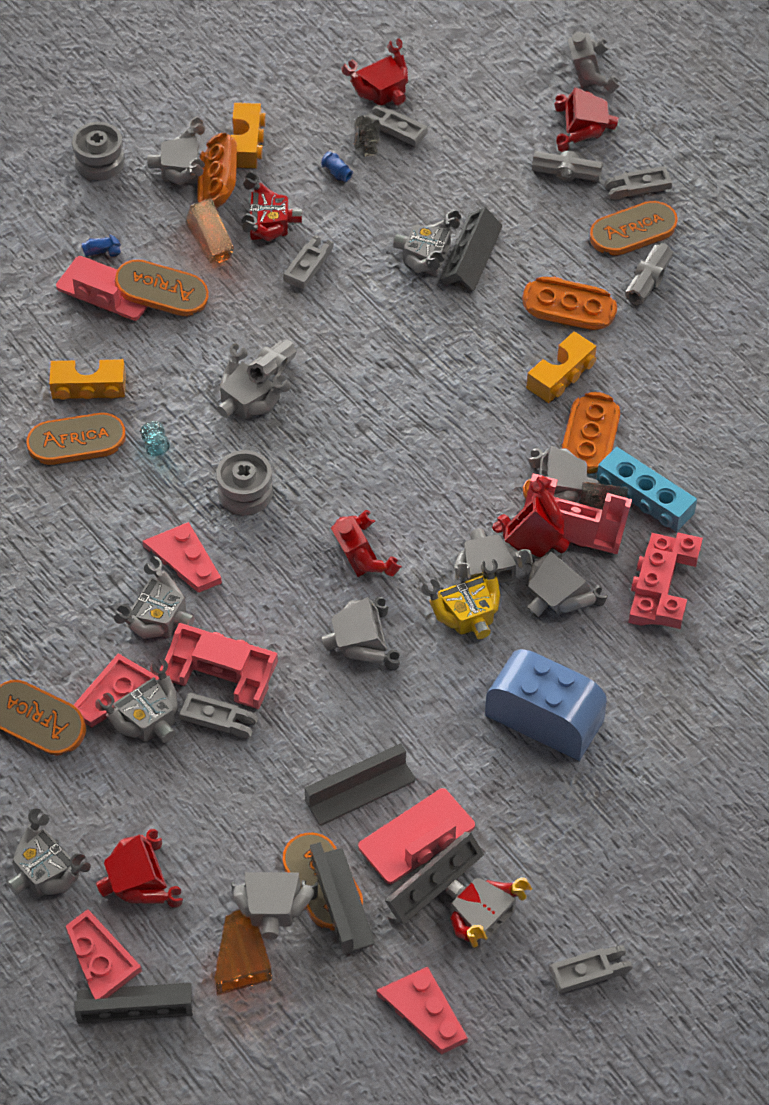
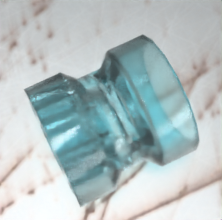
[140,421,170,456]

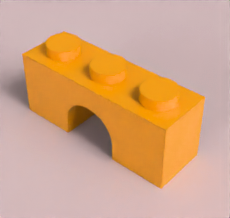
[231,103,266,168]
[526,331,596,403]
[49,359,126,399]

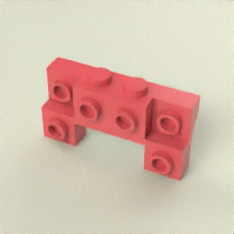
[524,473,632,554]
[629,533,703,629]
[160,623,278,709]

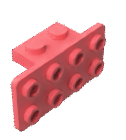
[56,256,148,320]
[358,788,475,884]

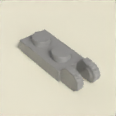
[364,105,428,147]
[605,166,672,201]
[283,235,334,289]
[179,693,258,739]
[549,945,633,994]

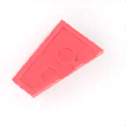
[143,522,222,593]
[74,653,159,727]
[66,909,142,999]
[377,966,468,1054]

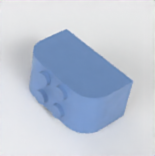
[485,649,607,761]

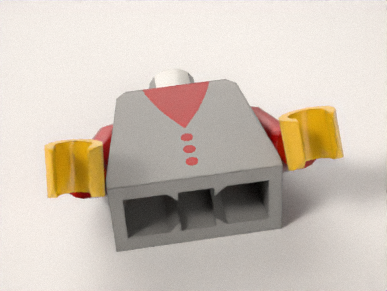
[446,878,532,948]

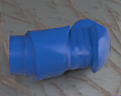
[321,152,353,182]
[81,234,121,257]

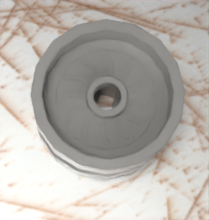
[72,122,125,180]
[216,450,273,515]

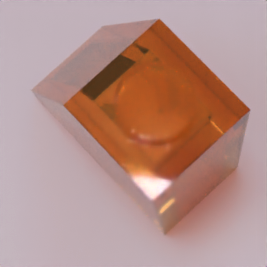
[185,198,234,263]
[214,909,272,995]

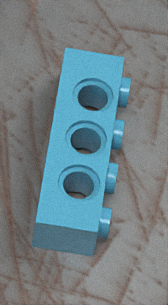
[597,447,697,532]

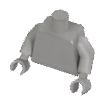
[568,32,620,93]
[147,117,205,185]
[217,343,291,419]
[529,446,598,502]
[453,528,533,583]

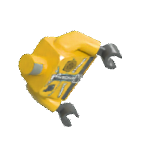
[421,559,500,639]

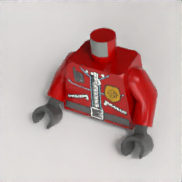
[241,171,302,241]

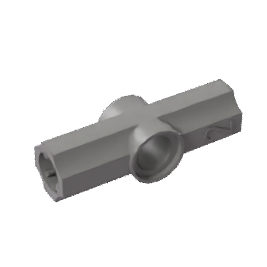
[532,151,603,182]
[625,243,673,305]
[246,339,297,384]

